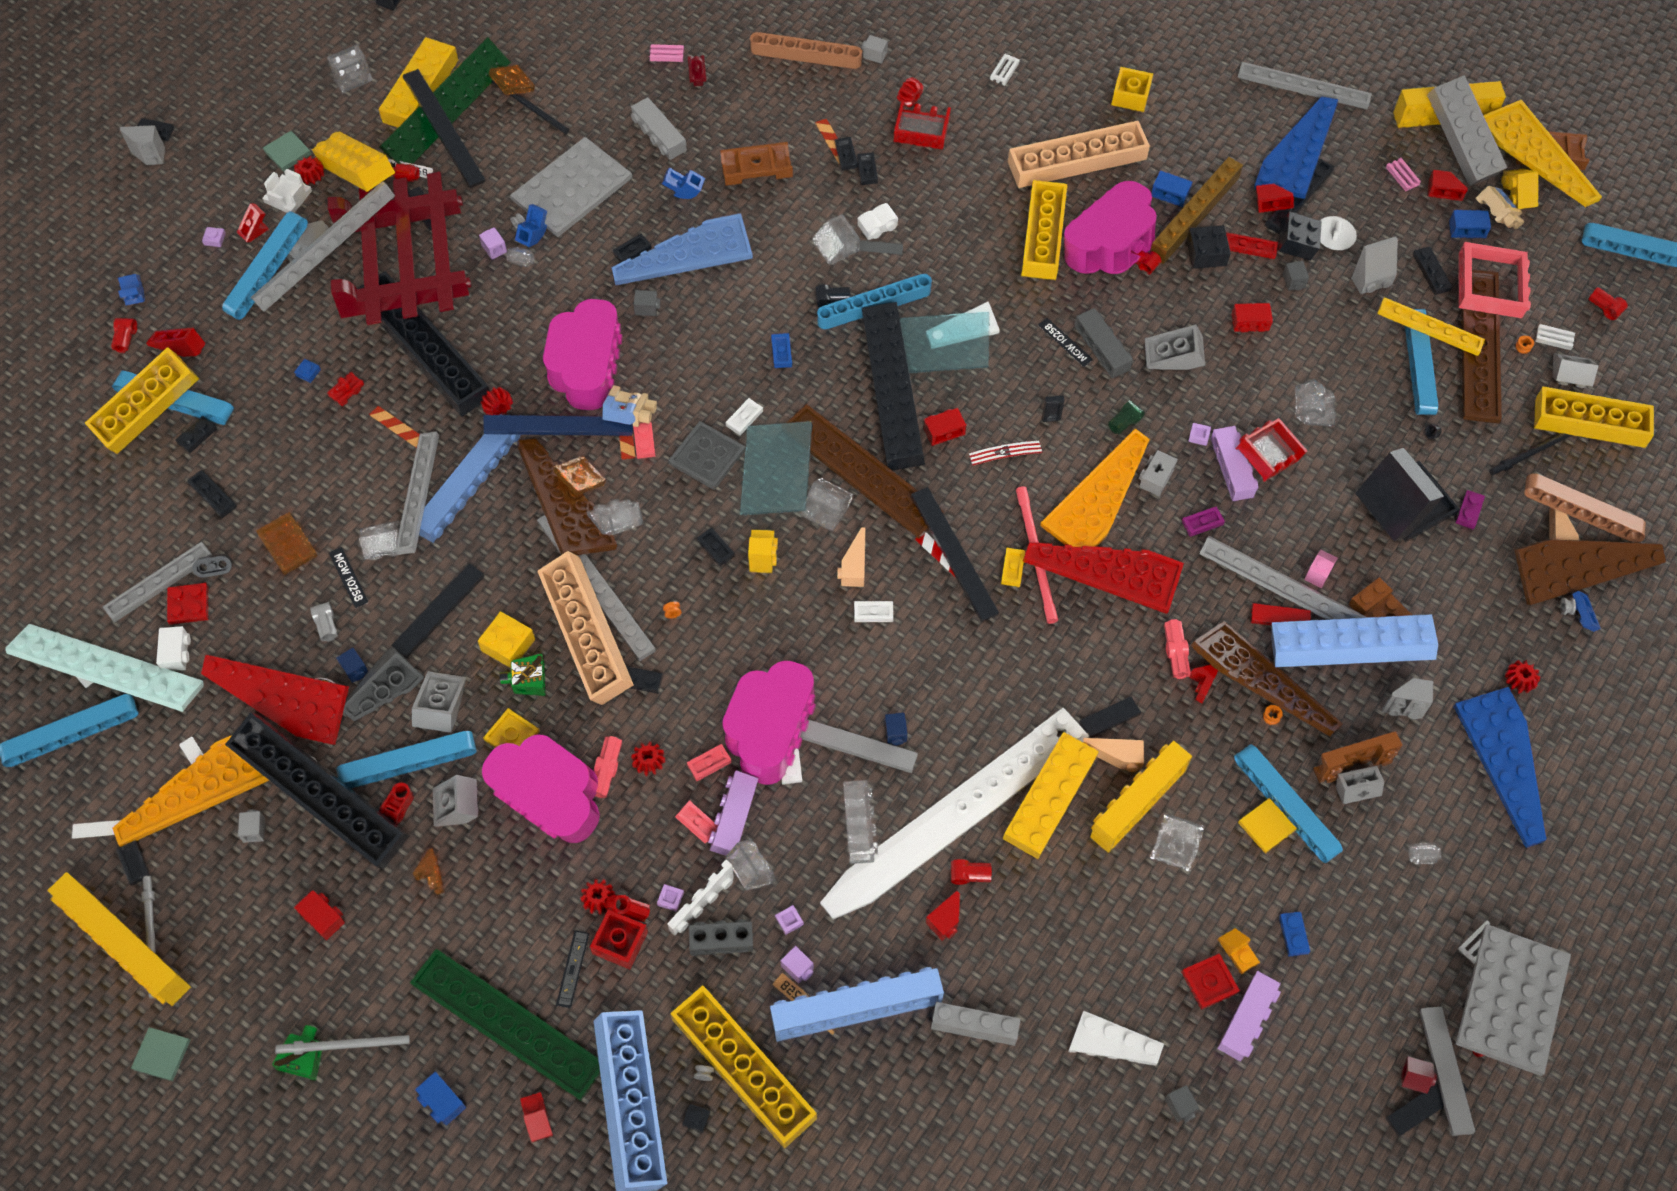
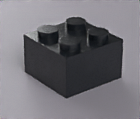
[1278,212,1322,261]
[1186,225,1231,269]

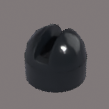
[1425,424,1442,439]

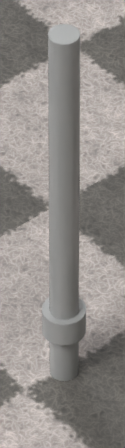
[141,876,156,998]
[276,1035,409,1055]

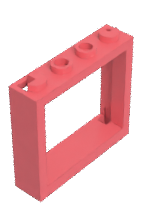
[1459,242,1531,318]

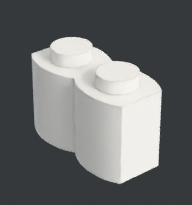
[857,203,898,240]

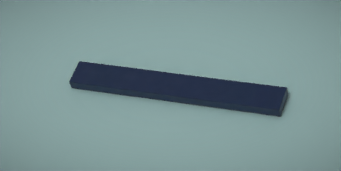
[483,415,633,436]

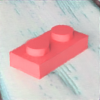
[633,422,656,459]
[687,744,732,781]
[675,800,717,844]

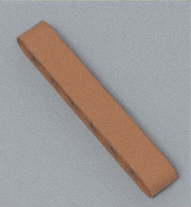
[750,32,862,69]
[1524,474,1646,543]

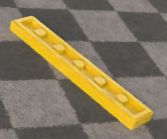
[1377,297,1485,356]

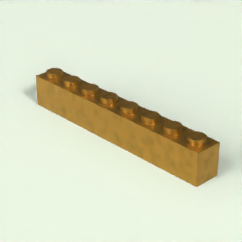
[1150,157,1243,265]

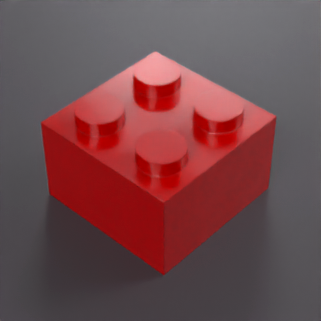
[590,909,648,970]

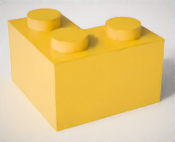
[1501,169,1538,209]
[748,530,778,573]

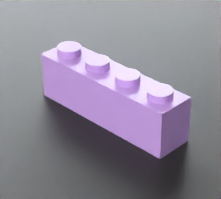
[1211,426,1258,501]
[708,771,758,858]
[1217,971,1281,1062]

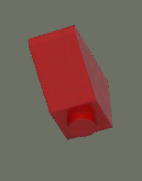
[1428,170,1467,201]
[1256,184,1294,213]
[926,891,960,941]

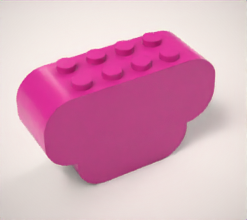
[1064,181,1156,274]
[543,299,622,410]
[723,661,816,785]
[482,735,600,843]

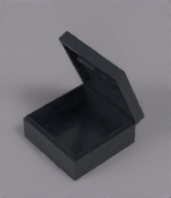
[1355,448,1460,542]

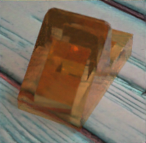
[413,848,445,895]

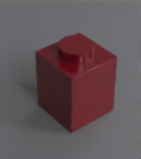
[1401,1057,1437,1094]

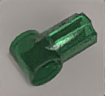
[1108,400,1145,435]

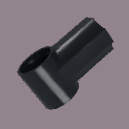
[815,284,851,307]

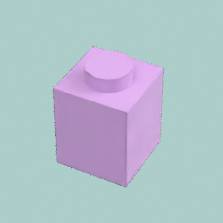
[479,227,507,259]
[781,946,814,983]

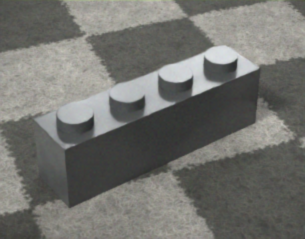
[1074,308,1133,379]

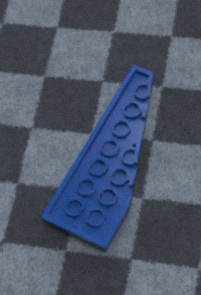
[1254,97,1338,199]
[1453,687,1546,848]

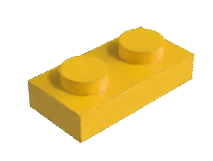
[1001,548,1025,587]

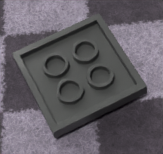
[668,421,746,490]

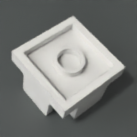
[263,169,312,213]

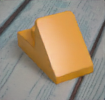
[1218,928,1260,975]

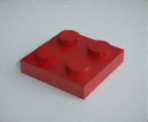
[167,583,208,625]
[1181,953,1240,1010]

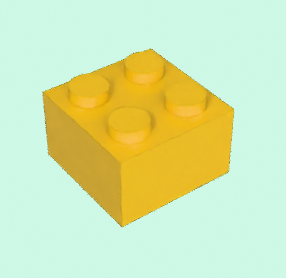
[1112,67,1153,112]
[478,611,535,668]

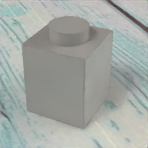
[861,35,888,64]
[238,809,265,843]

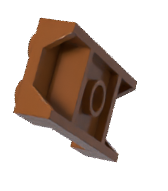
[1516,131,1589,170]
[720,142,793,186]
[1349,577,1412,618]
[1313,731,1403,783]

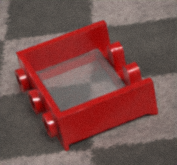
[894,100,951,150]
[1235,418,1307,482]

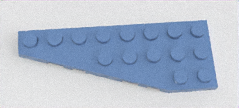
[612,213,753,285]

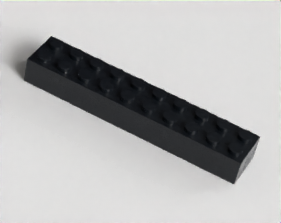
[357,271,490,417]
[862,302,925,471]
[225,712,410,869]

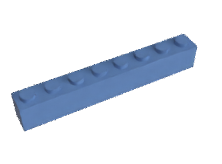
[419,414,521,543]

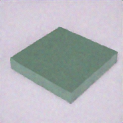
[263,131,311,172]
[131,1027,191,1082]

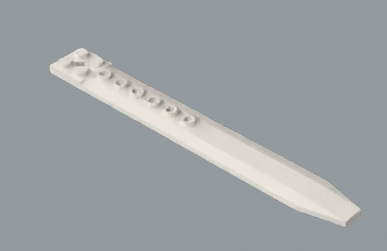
[820,708,1089,919]

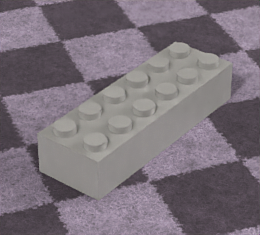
[1427,75,1507,187]

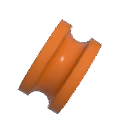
[1515,336,1534,354]
[663,602,682,619]
[1263,705,1283,725]

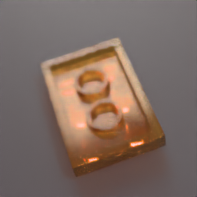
[256,512,318,575]

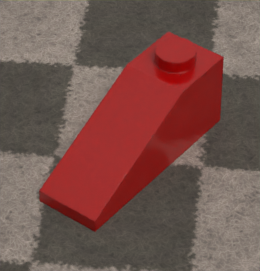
[146,328,206,357]

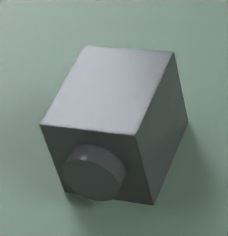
[1283,261,1309,291]
[634,290,661,316]
[1165,1085,1200,1123]

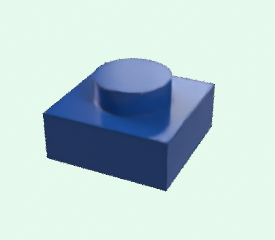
[294,359,321,383]

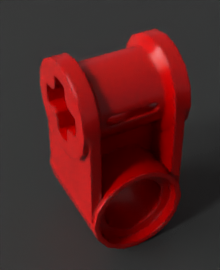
[379,782,414,824]

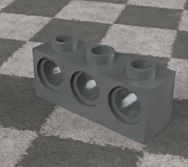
[689,919,754,956]

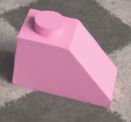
[1304,550,1338,588]

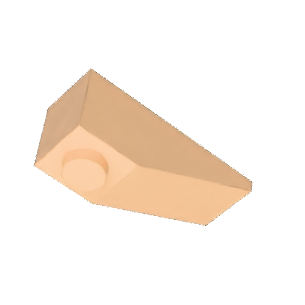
[1549,507,1579,540]
[837,527,865,587]
[1082,738,1144,772]

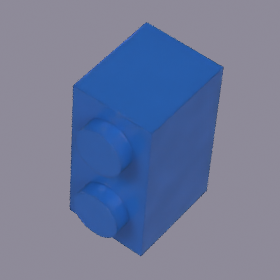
[1151,171,1192,207]
[1449,210,1491,238]
[415,1071,466,1126]

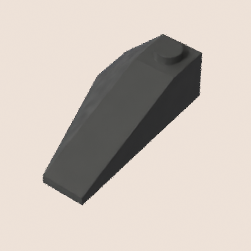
[343,646,424,721]

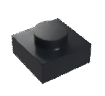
[682,1104,711,1133]

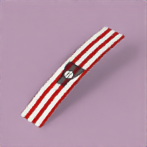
[969,441,1042,465]

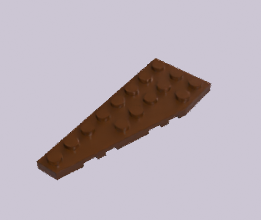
[517,438,617,555]
[1515,539,1666,605]
[1191,621,1343,736]

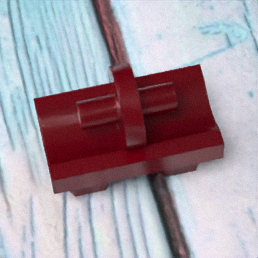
[688,55,706,86]

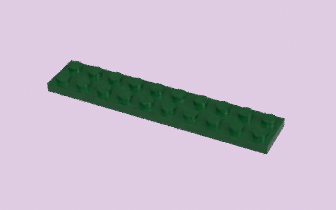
[379,37,511,164]
[410,949,600,1101]

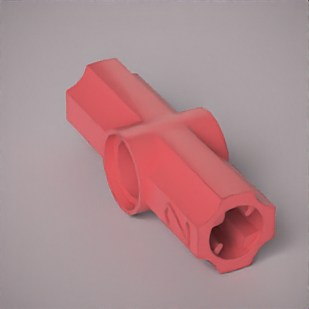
[1164,619,1191,679]
[594,736,622,798]

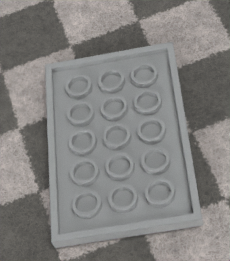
[510,137,633,237]
[1455,924,1571,1076]

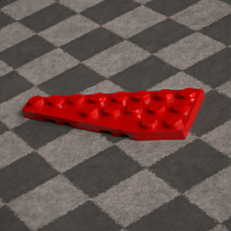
[1023,542,1184,614]
[201,655,349,745]

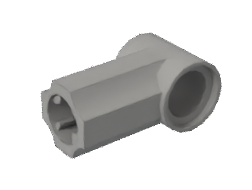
[310,602,338,642]

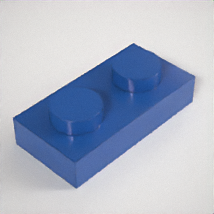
[771,333,792,368]
[1572,591,1601,632]
[1279,912,1310,957]

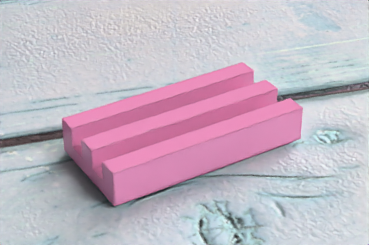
[650,44,684,62]
[1386,158,1421,192]

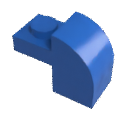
[662,168,705,199]
[515,204,547,247]
[118,274,145,306]

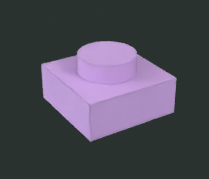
[202,227,226,247]
[1188,423,1211,446]
[657,884,684,912]
[775,905,804,935]

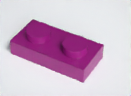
[1455,490,1485,530]
[1182,506,1225,537]

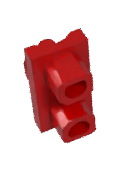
[327,372,365,406]

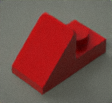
[237,203,269,243]
[1189,664,1218,703]
[520,1092,553,1142]

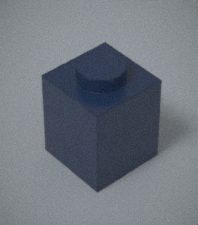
[336,648,368,683]
[884,713,908,745]

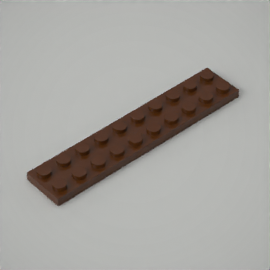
[1462,269,1502,424]
[782,404,944,539]

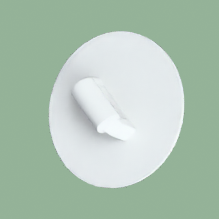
[1320,216,1356,250]

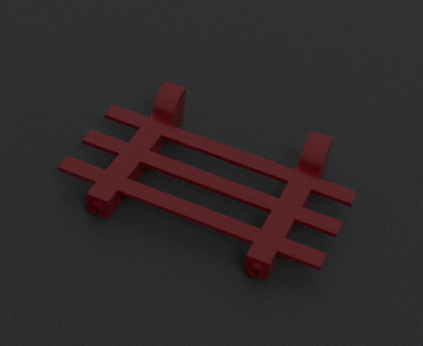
[327,172,472,325]

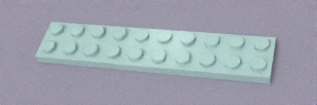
[6,624,204,712]

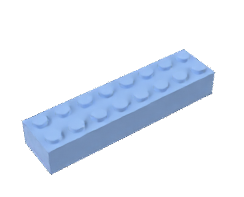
[1271,614,1438,667]
[770,967,944,1042]
[594,1010,667,1191]

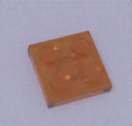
[489,65,535,95]
[553,456,606,496]

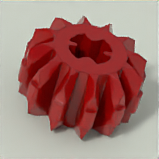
[897,77,924,107]
[294,156,324,185]
[481,387,513,415]
[1505,660,1541,694]
[631,741,666,776]
[580,879,616,915]

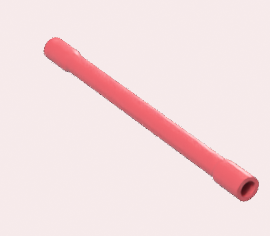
[1016,486,1058,624]

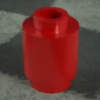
[393,163,420,182]

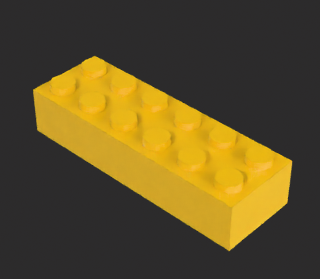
[379,37,458,128]
[1393,81,1506,128]
[312,131,395,192]
[1021,180,1067,280]
[85,347,199,454]
[1534,386,1654,448]
[1003,732,1099,859]
[1090,741,1192,853]

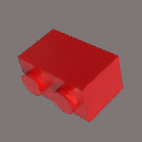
[1231,303,1273,332]
[923,408,966,446]
[294,890,345,941]

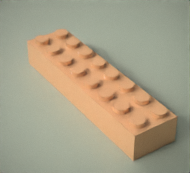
[1008,121,1150,188]
[538,551,633,705]

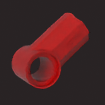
[1131,250,1162,275]
[1588,287,1628,320]
[111,318,137,353]
[951,859,992,885]
[606,894,650,922]

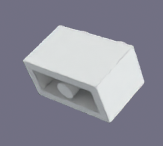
[156,626,191,671]

